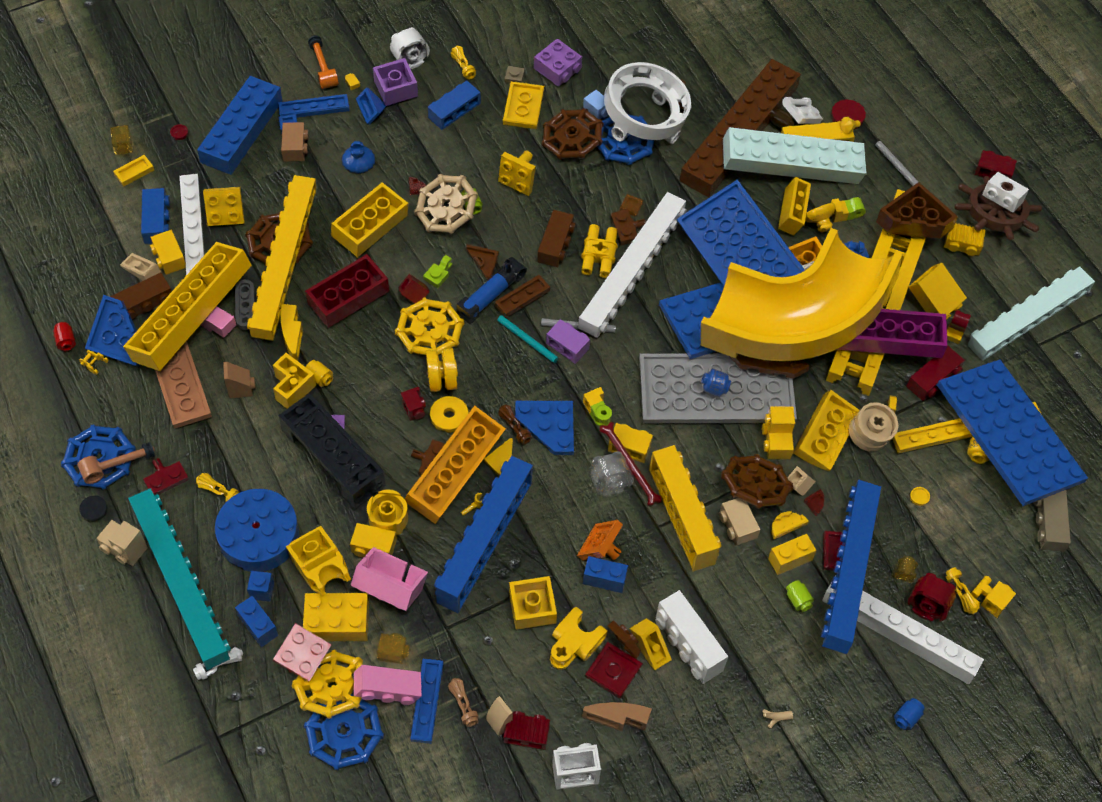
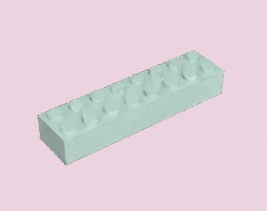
[723,127,866,184]

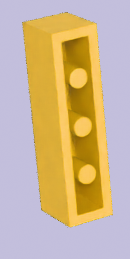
[781,121,855,142]

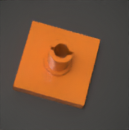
[577,520,623,560]

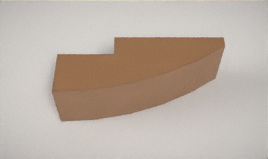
[582,702,652,731]

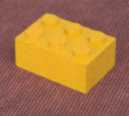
[303,593,369,641]

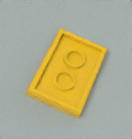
[503,82,544,129]

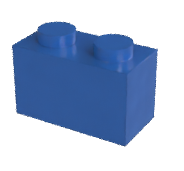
[583,556,628,593]
[235,596,278,647]

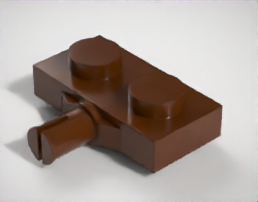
[611,209,646,246]
[411,439,445,476]
[607,620,641,658]

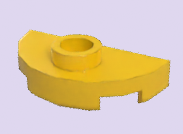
[771,511,809,539]

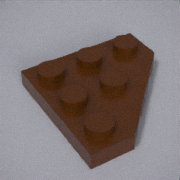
[729,354,809,379]

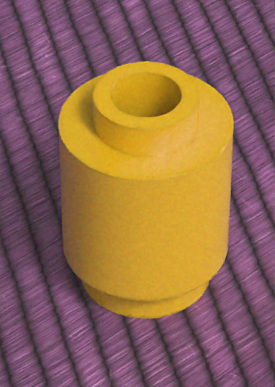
[306,360,333,387]

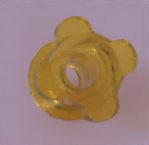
[894,556,918,583]

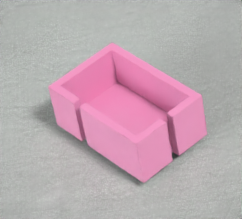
[351,547,428,611]

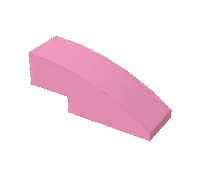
[201,306,236,338]

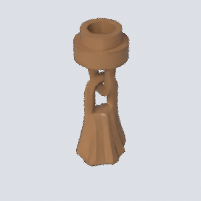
[448,678,479,727]

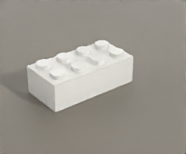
[655,590,728,684]

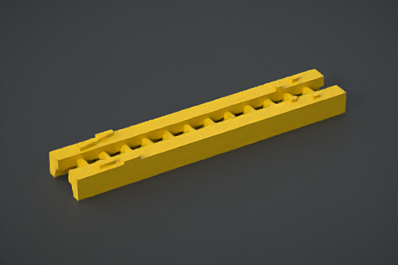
[826,189,926,396]

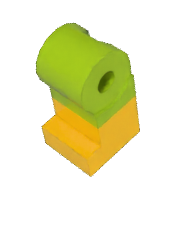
[831,197,866,223]
[583,387,612,427]

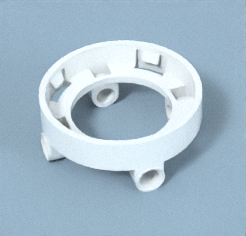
[604,62,691,144]

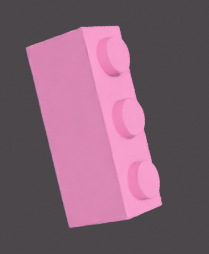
[354,665,422,705]

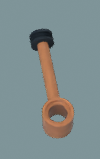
[77,442,155,484]

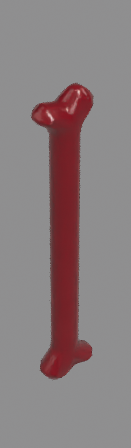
[599,422,662,506]

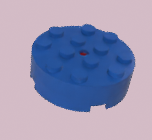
[215,489,299,572]

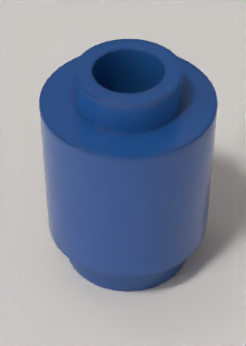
[894,698,925,730]

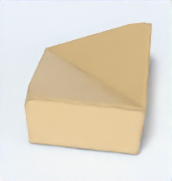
[787,466,816,496]

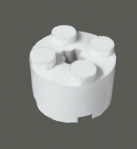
[390,27,430,69]

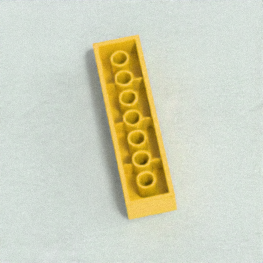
[123,242,252,371]

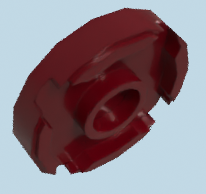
[831,99,866,129]

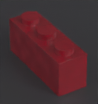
[906,346,965,401]

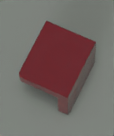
[398,273,430,303]

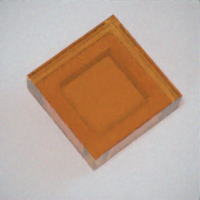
[620,194,643,217]

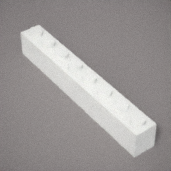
[822,575,984,684]

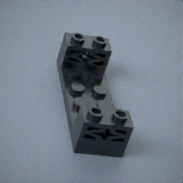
[278,393,386,509]

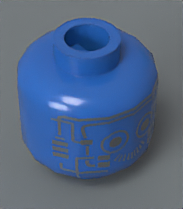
[701,369,731,397]

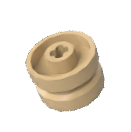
[849,403,899,452]

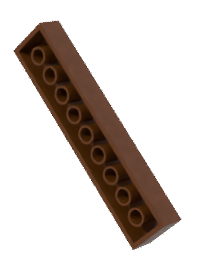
[680,59,801,198]

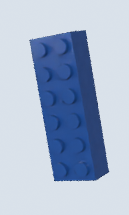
[197,76,283,175]

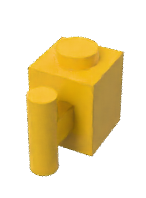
[971,576,1016,618]

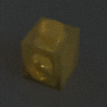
[377,633,410,664]

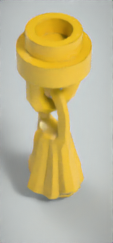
[450,46,476,79]
[196,473,239,502]
[946,567,980,614]

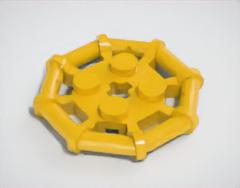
[395,297,465,355]
[292,650,363,719]

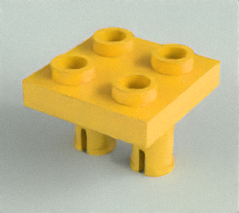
[498,151,536,196]
[203,187,245,226]

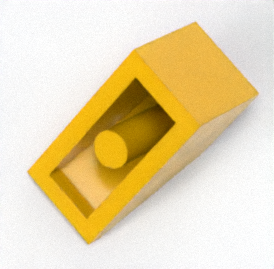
[629,618,672,670]

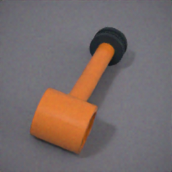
[308,35,339,89]

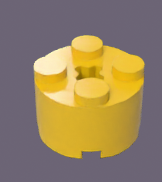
[367,490,408,535]

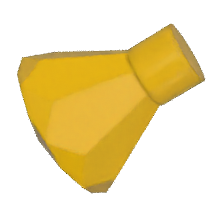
[840,117,860,133]

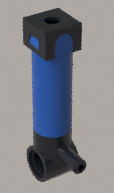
[457,257,527,325]

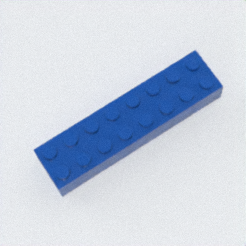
[434,456,533,614]

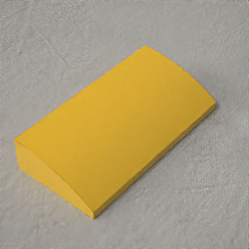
[793,390,860,471]

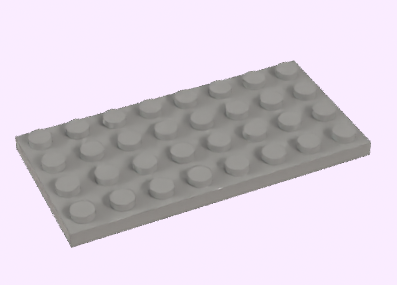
[639,354,797,423]

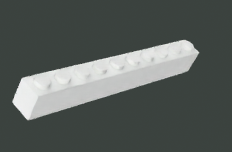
[578,192,687,338]

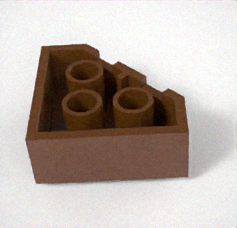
[876,182,958,239]

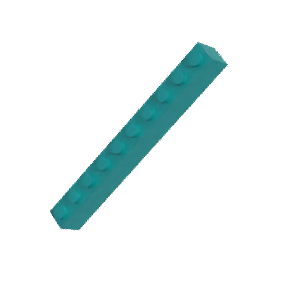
[128,488,231,670]

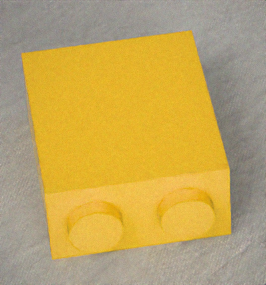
[908,263,967,320]

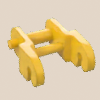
[79,350,109,375]

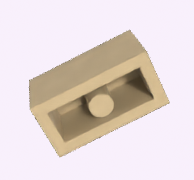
[719,498,760,546]

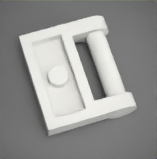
[782,97,823,124]

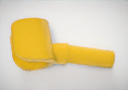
[461,493,483,516]

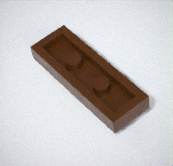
[495,275,550,318]

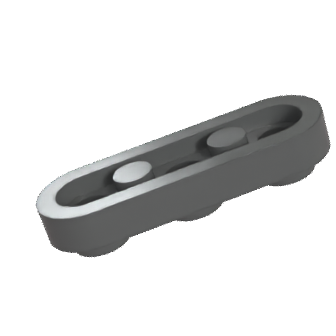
[235,279,255,330]

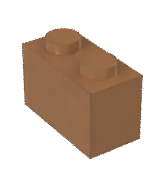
[281,122,309,161]

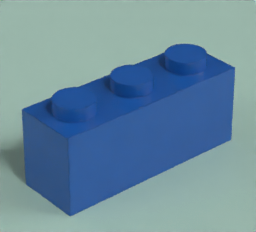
[428,81,481,130]
[141,188,170,244]

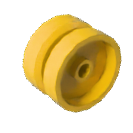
[426,348,458,392]

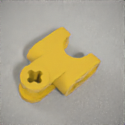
[550,607,608,670]

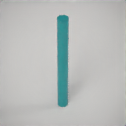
[497,315,559,363]

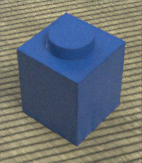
[247,571,274,602]

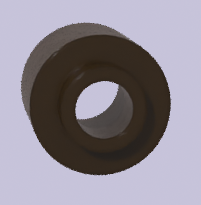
[770,109,797,129]

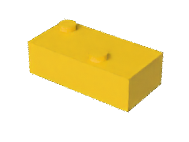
[331,182,408,257]

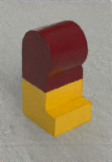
[947,309,971,344]

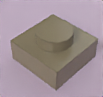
[505,66,525,84]

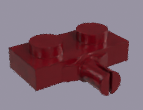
[143,458,189,495]

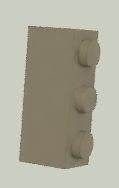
[1035,490,1071,552]

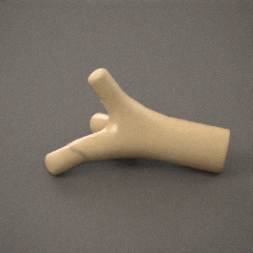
[763,709,793,728]

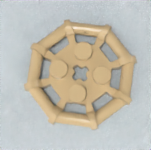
[414,174,478,234]

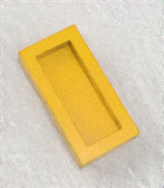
[113,155,154,187]

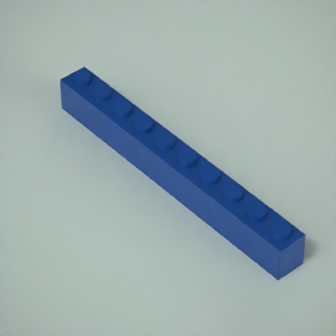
[821,480,881,654]

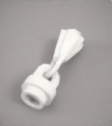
[193,647,243,680]

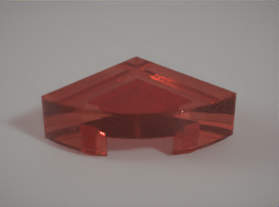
[409,177,426,195]
[804,489,824,516]

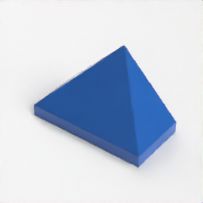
[356,87,386,125]

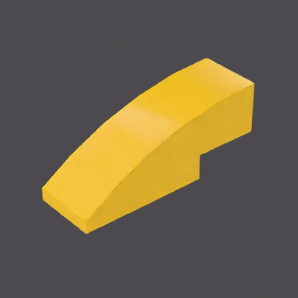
[281,304,303,361]

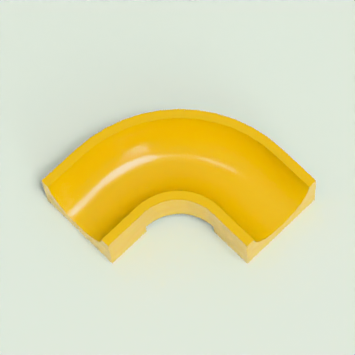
[701,228,903,361]

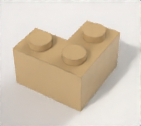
[96,520,148,567]

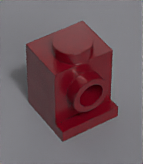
[401,386,426,421]

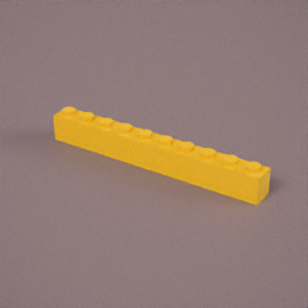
[247,175,317,340]

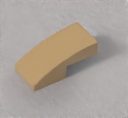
[486,696,513,736]

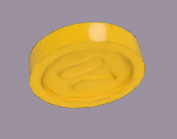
[910,487,930,506]

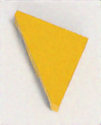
[484,438,513,476]

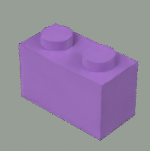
[546,319,590,364]

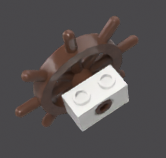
[954,172,1042,241]

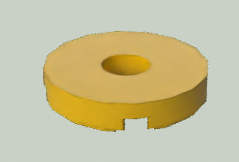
[430,396,468,433]

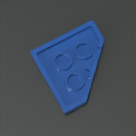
[85,295,140,367]
[515,401,574,455]

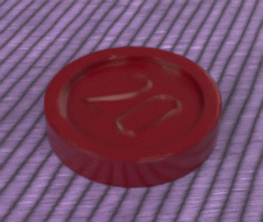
[170,124,188,140]

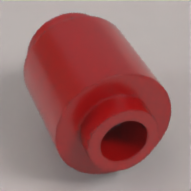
[53,322,76,351]

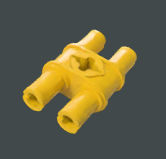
[581,224,618,278]

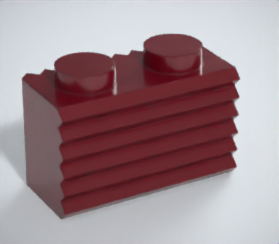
[975,150,1017,179]
[504,711,550,750]

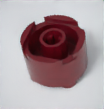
[908,573,956,621]

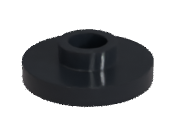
[79,495,107,521]

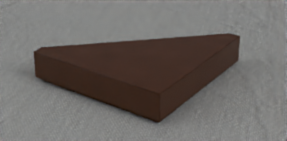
[466,244,499,280]

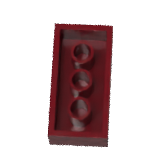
[305,254,389,328]

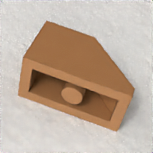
[223,362,256,398]

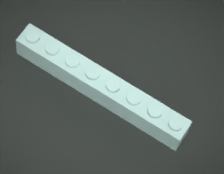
[968,267,1095,361]

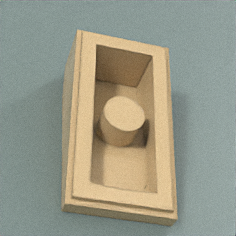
[120,253,161,281]

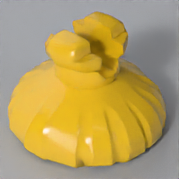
[805,203,835,233]

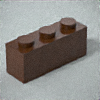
[537,210,576,268]
[110,272,172,319]

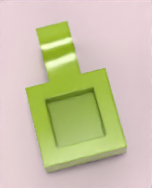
[423,255,452,288]

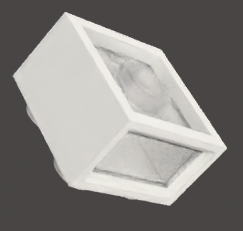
[552,743,601,790]

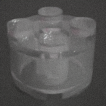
[589,451,634,497]

